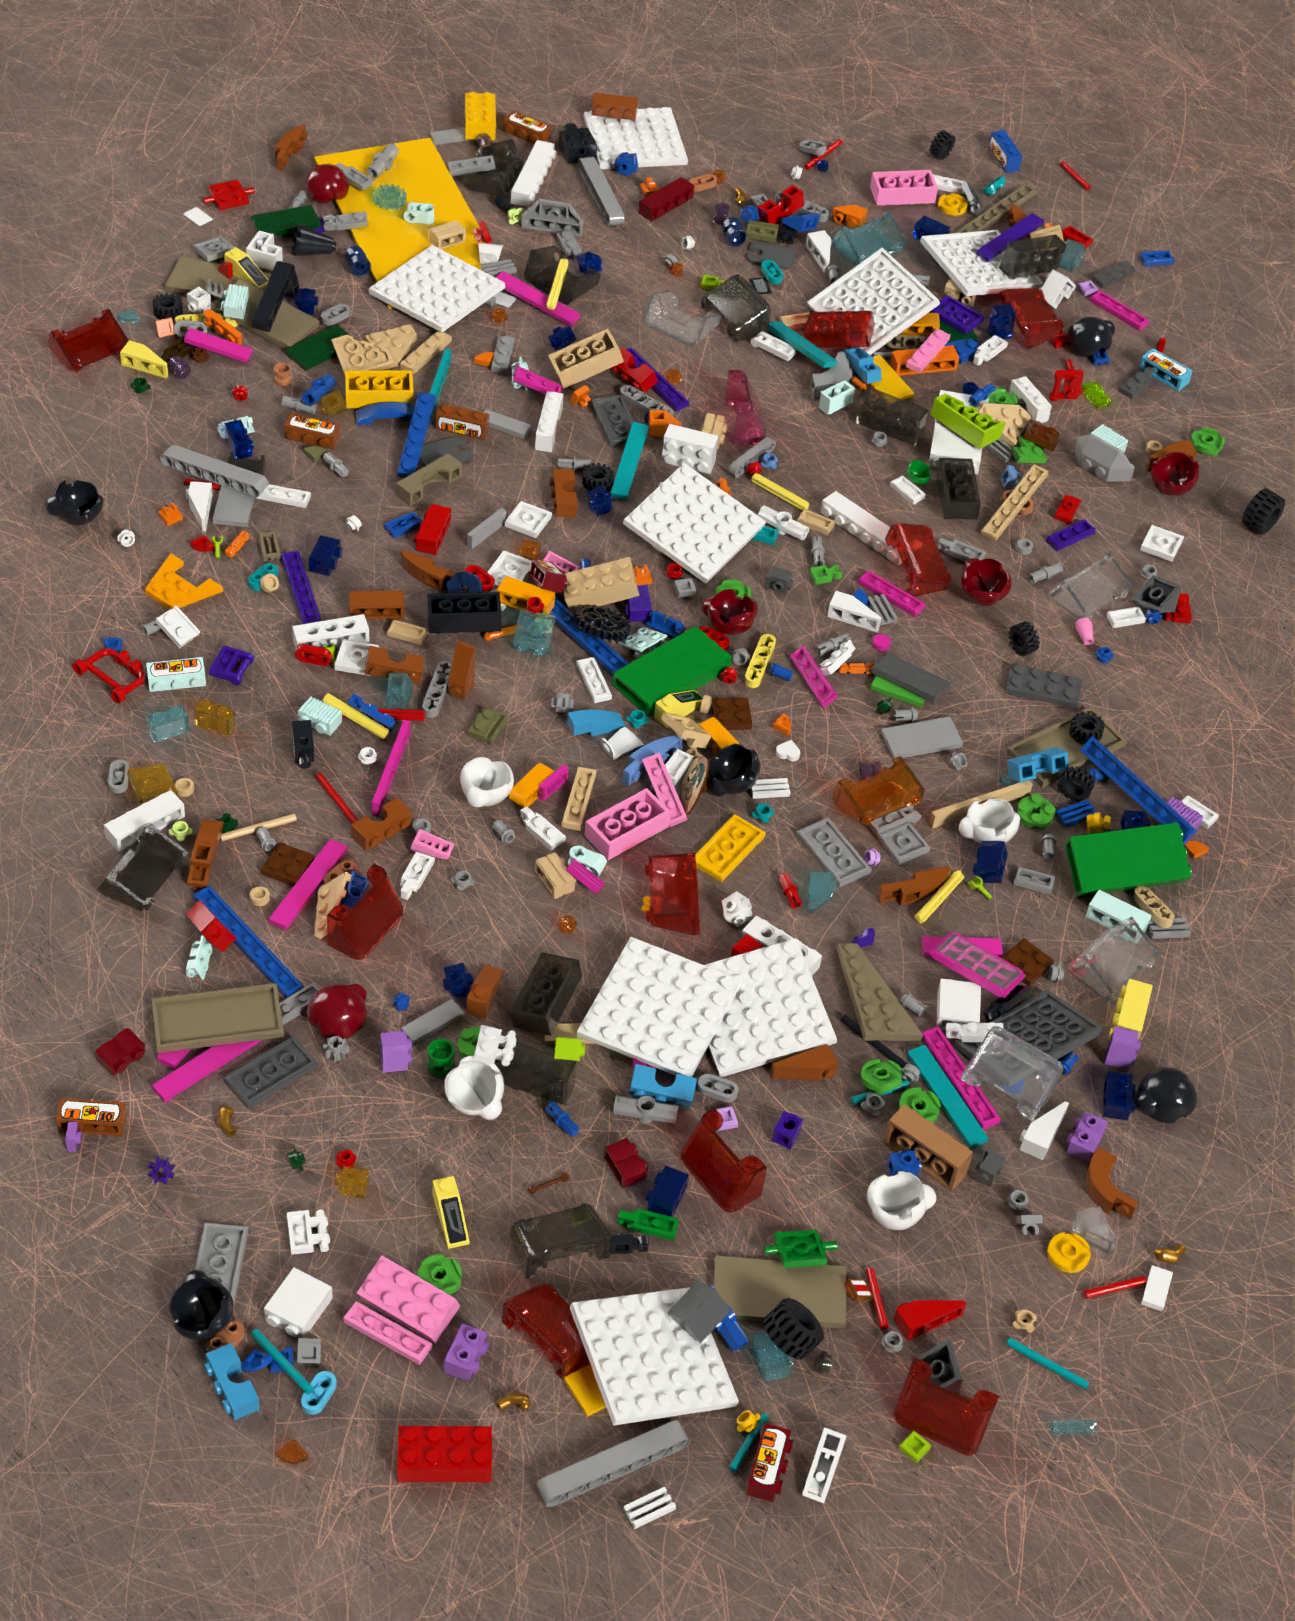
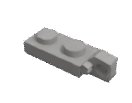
[335,163,373,191]
[556,231,582,263]
[937,538,986,562]

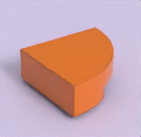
[474,352,495,367]
[773,713,791,736]
[1184,841,1209,859]

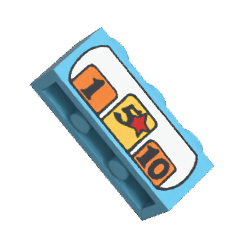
[1139,348,1192,392]

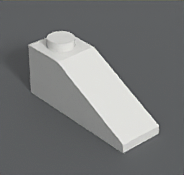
[806,230,831,274]
[186,482,213,532]
[827,591,881,632]
[1019,1101,1069,1160]
[802,1427,847,1503]

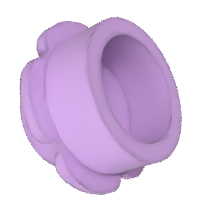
[864,848,880,867]

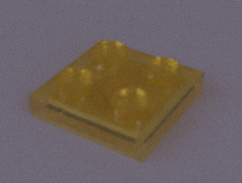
[127,764,178,804]

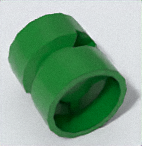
[427,1039,455,1078]

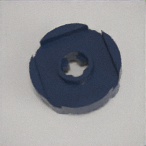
[446,571,483,593]

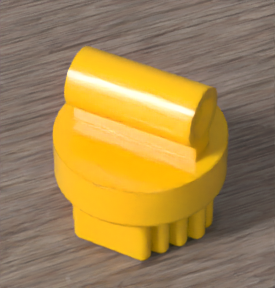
[1086,812,1111,834]

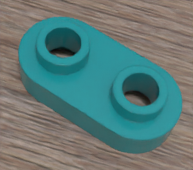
[982,175,1006,196]
[761,260,784,285]
[248,563,278,591]

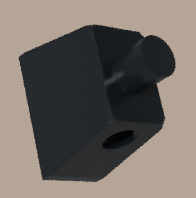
[292,720,314,769]

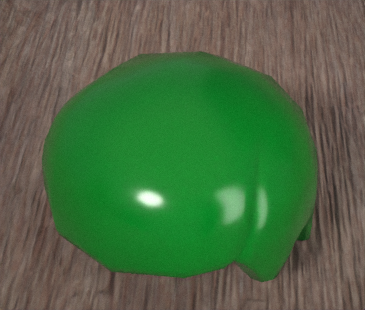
[906,460,932,485]

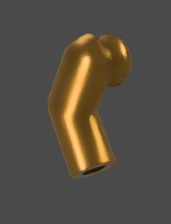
[734,188,748,205]
[217,1106,237,1137]
[1154,1243,1186,1264]
[495,1393,531,1411]

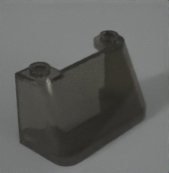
[463,139,523,196]
[701,274,771,342]
[97,823,188,912]
[510,1204,611,1279]

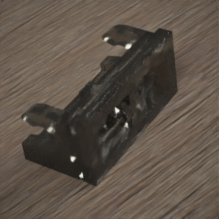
[228,452,266,476]

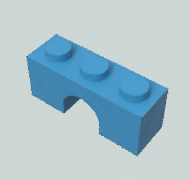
[1007,747,1069,783]
[628,1064,697,1109]
[204,1343,260,1421]

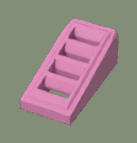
[543,551,580,574]
[410,829,455,860]

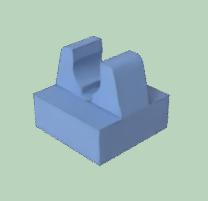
[1000,465,1022,490]

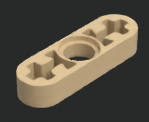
[1133,886,1175,928]

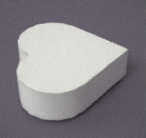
[776,740,800,761]

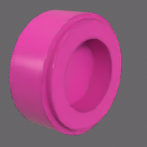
[872,634,891,651]

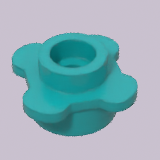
[627,710,649,728]
[752,804,774,823]

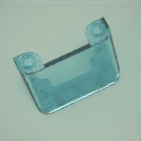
[831,210,907,266]

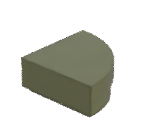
[303,446,328,462]

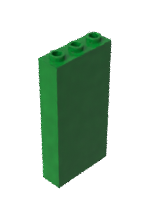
[612,626,732,717]
[1064,823,1192,897]

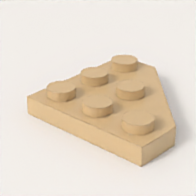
[365,324,417,370]
[331,335,394,375]
[977,403,1031,447]

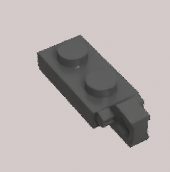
[961,181,984,216]
[1119,367,1154,399]

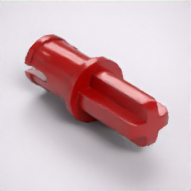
[779,873,803,909]

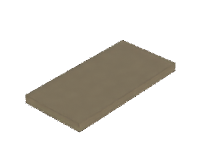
[165,257,271,300]
[211,279,319,349]
[1007,706,1127,788]
[152,983,284,1053]
[713,1256,846,1329]

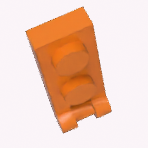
[204,309,242,345]

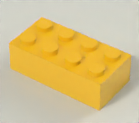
[465,92,496,140]
[345,370,413,408]

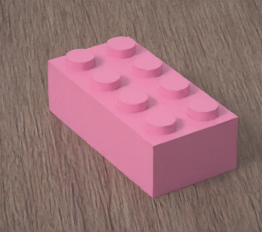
[870,170,938,206]
[585,788,671,860]
[357,1255,460,1344]

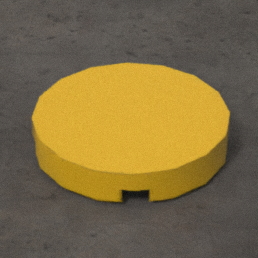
[937,193,968,216]
[1047,1232,1091,1273]

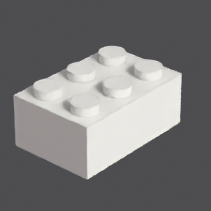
[662,424,718,474]

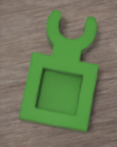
[809,565,843,585]

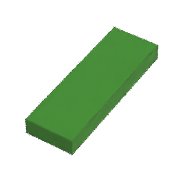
[870,675,926,708]

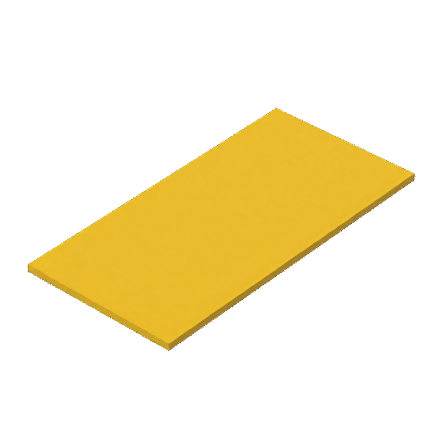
[314,138,489,309]

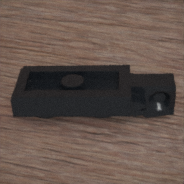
[983,985,1033,1022]

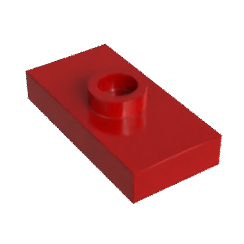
[1062,225,1093,250]
[1054,494,1082,524]

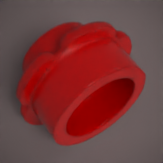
[232,385,248,401]
[746,462,763,476]
[666,563,683,579]
[526,597,544,614]
[720,667,737,684]
[335,1149,357,1170]

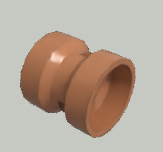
[274,363,291,386]

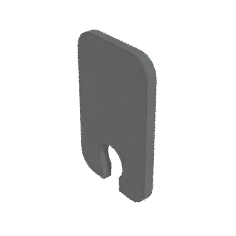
[747,242,796,269]
[420,436,472,466]

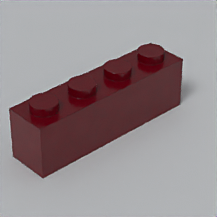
[638,177,694,222]

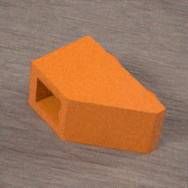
[831,205,868,231]
[648,410,682,437]

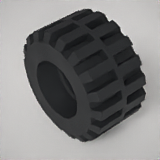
[1242,488,1285,535]
[764,1298,824,1360]

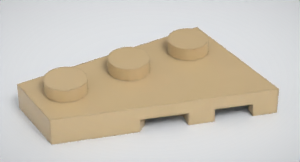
[314,872,352,939]

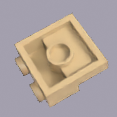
[661,713,711,749]

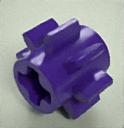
[148,1156,176,1185]

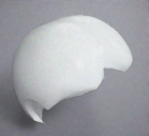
[460,757,514,807]
[959,799,1020,847]
[444,1056,504,1120]
[867,1171,936,1230]

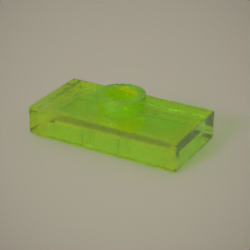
[1082,381,1112,409]

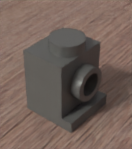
[765,566,794,594]
[975,1148,1006,1187]

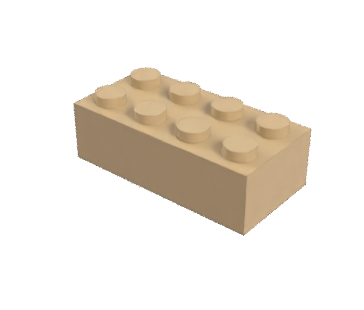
[548,329,624,389]
[563,557,639,613]

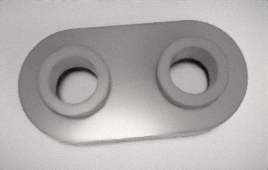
[800,140,827,156]
[321,304,350,326]
[174,320,208,337]
[108,759,130,793]
[697,1074,739,1102]

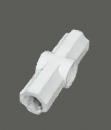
[758,505,809,541]

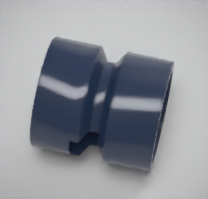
[721,217,747,247]
[344,246,371,276]

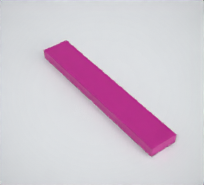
[495,271,581,327]
[372,720,411,816]
[269,839,348,930]
[921,1026,1001,1130]
[152,1040,262,1103]

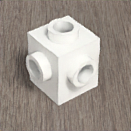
[187,287,211,314]
[722,891,753,927]

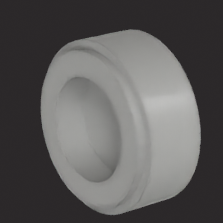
[1015,539,1033,555]
[412,818,431,836]

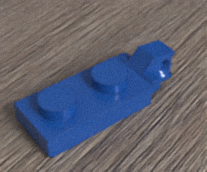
[347,694,395,732]

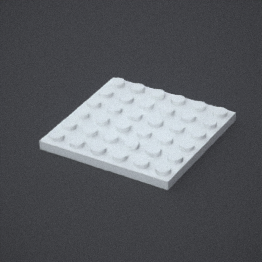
[584,107,688,169]
[920,230,1044,296]
[369,245,505,332]
[807,248,940,355]
[623,463,766,584]
[577,937,741,1077]
[704,938,837,1077]
[570,1287,739,1425]

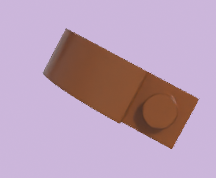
[1086,1147,1139,1219]

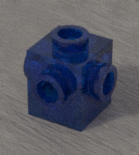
[576,251,603,276]
[295,288,319,315]
[548,325,577,351]
[587,485,614,516]
[443,963,474,997]

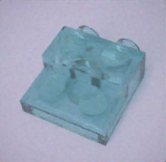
[513,610,556,656]

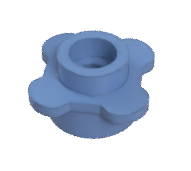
[760,453,778,469]

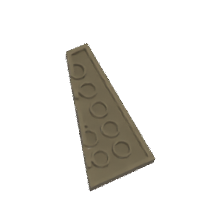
[836,943,923,1041]

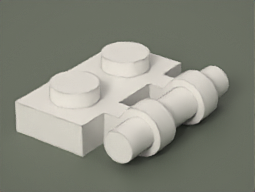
[473,1025,517,1066]
[287,1210,330,1255]

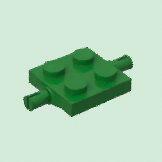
[763,1230,837,1268]

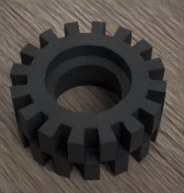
[929,130,956,160]
[153,293,183,321]
[582,463,613,494]
[1008,621,1040,656]
[1069,711,1105,745]
[1058,766,1095,801]

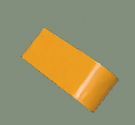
[698,717,739,755]
[509,762,555,808]

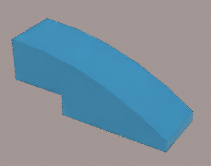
[844,347,882,384]
[567,710,626,737]

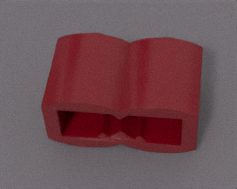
[95,1028,146,1075]
[603,1138,648,1188]

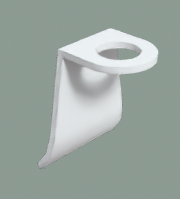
[478,243,503,265]
[600,727,644,760]

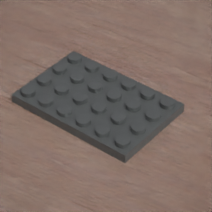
[955,990,1103,1087]

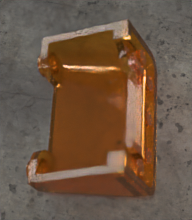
[832,756,925,825]

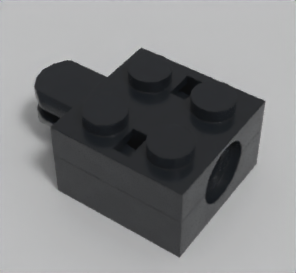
[559,123,597,164]

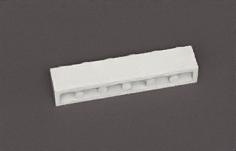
[511,140,556,208]
[820,491,914,566]

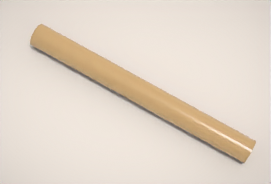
[220,814,297,842]

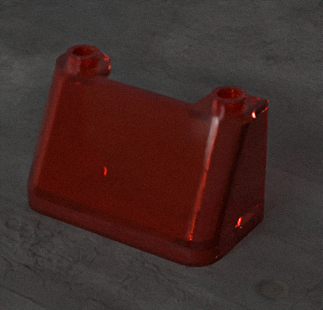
[1000,288,1064,350]
[47,308,129,372]
[885,523,952,597]
[645,853,700,936]
[327,863,403,960]
[680,1107,767,1212]
[502,1283,589,1381]
[893,1358,1000,1456]

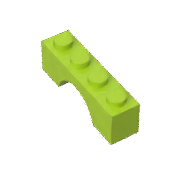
[554,1036,586,1061]

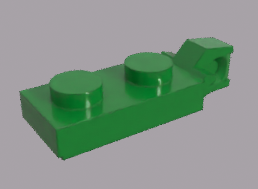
[617,1208,680,1241]

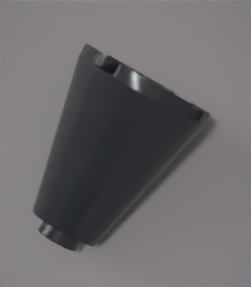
[292,223,336,256]

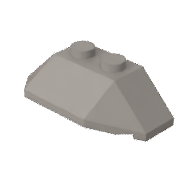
[521,199,584,237]
[1074,434,1135,481]

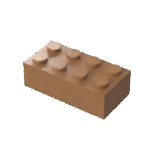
[883,1105,973,1192]

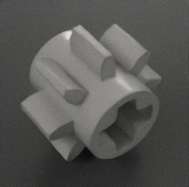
[551,693,574,713]
[323,1035,349,1062]

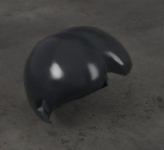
[1066,317,1115,357]
[45,480,104,526]
[708,743,761,797]
[1135,1067,1197,1124]
[169,1270,234,1341]

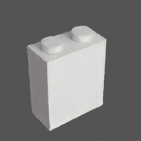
[936,979,981,1030]
[264,1268,332,1338]

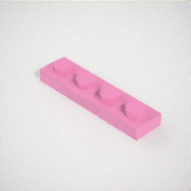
[906,329,950,373]
[642,752,688,827]
[343,1301,432,1365]

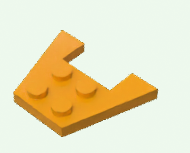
[145,553,223,610]

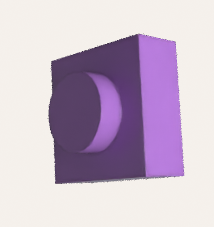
[65,1122,82,1152]

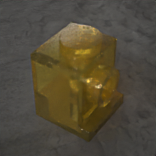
[319,390,347,417]
[335,1167,369,1198]

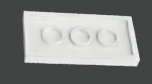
[487,551,532,611]

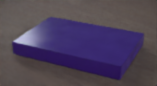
[928,295,985,335]

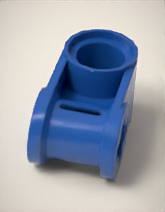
[341,869,371,909]

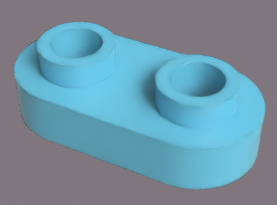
[301,1371,337,1415]

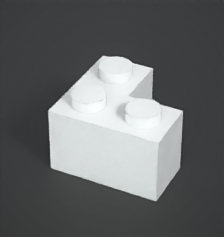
[246,231,283,271]
[1037,270,1076,309]

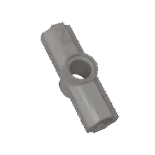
[367,143,399,180]
[613,1095,678,1124]

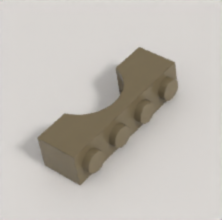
[396,453,462,506]

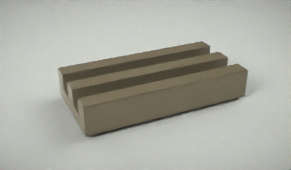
[258,531,281,562]

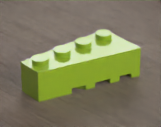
[930,393,1006,449]

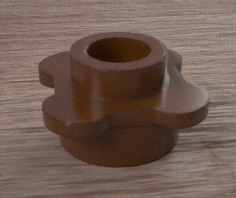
[191,348,209,363]

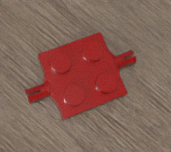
[202,180,255,211]

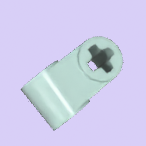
[404,202,435,225]
[568,846,607,877]

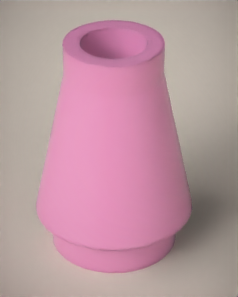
[1075,618,1094,645]

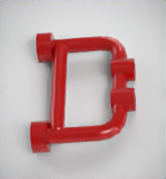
[72,648,146,704]

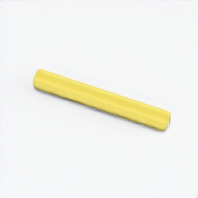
[546,259,568,310]
[751,473,809,511]
[323,693,389,739]
[915,870,964,923]

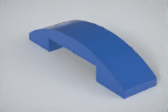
[355,402,415,425]

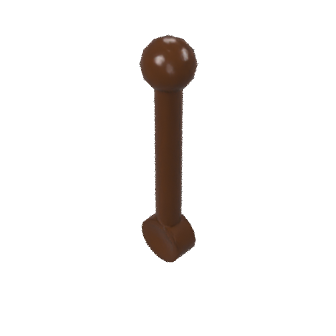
[528,1173,569,1194]

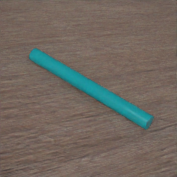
[251,1329,314,1394]
[1006,1337,1090,1390]

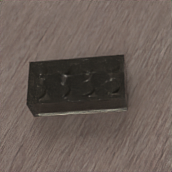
[999,234,1067,279]
[856,386,928,446]
[936,458,981,520]
[510,952,582,1036]
[494,1042,577,1105]

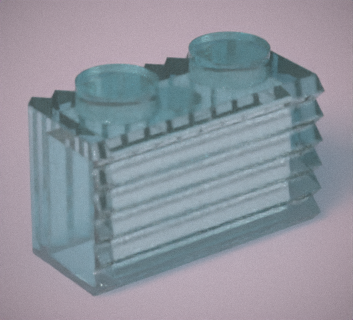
[1055,239,1086,272]
[147,705,190,742]
[752,1331,794,1382]

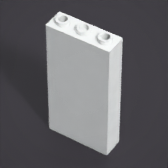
[928,390,989,474]

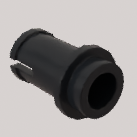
[494,195,514,213]

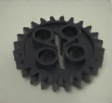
[573,604,632,642]

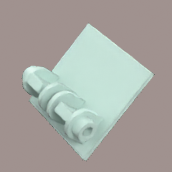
[618,628,668,660]

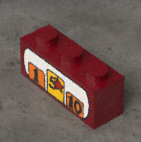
[528,558,567,593]
[746,1423,794,1502]

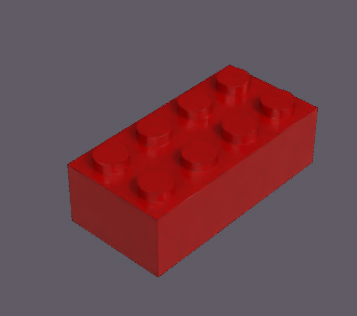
[397,1426,492,1482]

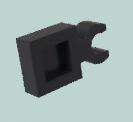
[781,223,797,244]
[610,1233,649,1254]

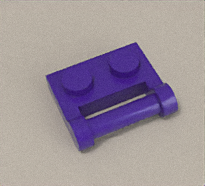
[209,645,255,685]

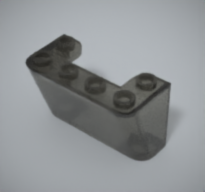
[524,246,601,305]

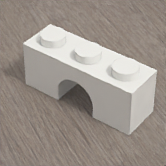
[1009,376,1052,423]

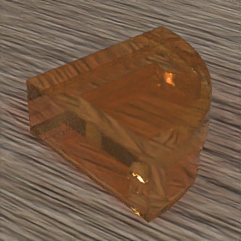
[275,1439,309,1464]

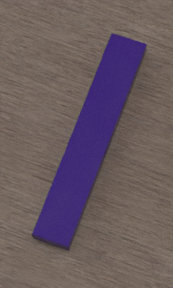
[976,213,1044,262]
[626,347,689,412]
[281,551,321,624]

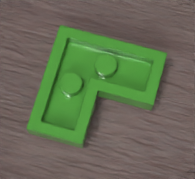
[1011,436,1048,464]

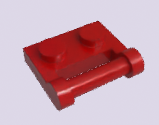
[1049,370,1084,402]

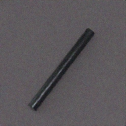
[840,1015,908,1068]

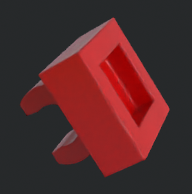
[473,221,492,244]

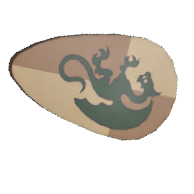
[681,756,710,815]

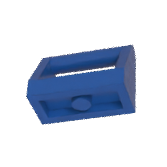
[782,212,820,232]

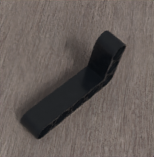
[252,261,299,332]

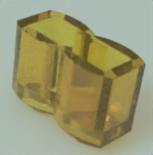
[194,700,236,735]

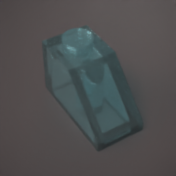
[385,673,413,709]
[808,870,837,913]

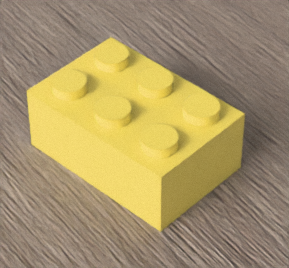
[1108,979,1153,1040]

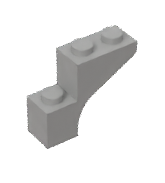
[810,352,852,397]

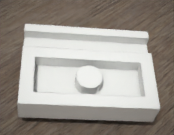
[155,606,200,649]

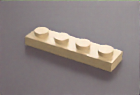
[400,331,452,375]
[562,767,597,831]

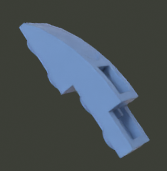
[622,735,682,786]

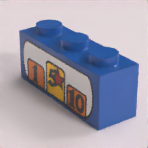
[988,130,1022,172]

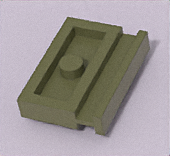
[746,220,779,243]
[467,706,508,745]

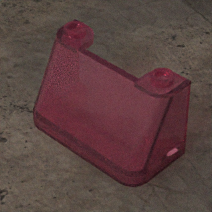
[725,369,766,445]

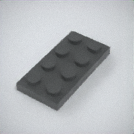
[1005,663,1082,709]

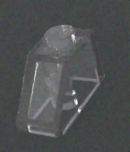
[1072,1206,1117,1254]

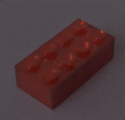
[804,310,875,348]

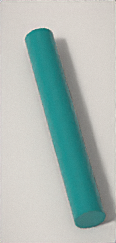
[850,1079,910,1105]
[728,1413,769,1473]

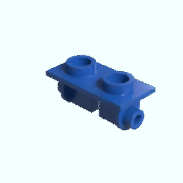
[646,610,686,638]

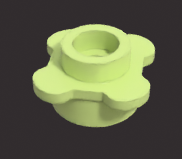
[508,208,523,224]
[169,821,193,841]

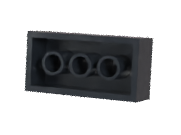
[427,592,502,634]

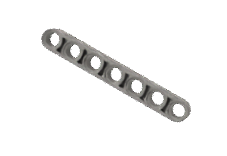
[578,157,625,226]
[160,444,269,497]
[536,1420,690,1507]

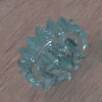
[373,184,407,210]

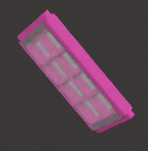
[929,931,1026,998]

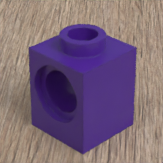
[772,1111,803,1149]

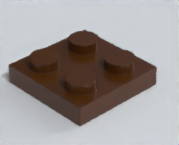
[1023,419,1060,452]
[711,697,752,730]
[261,842,315,886]
[1001,938,1055,986]

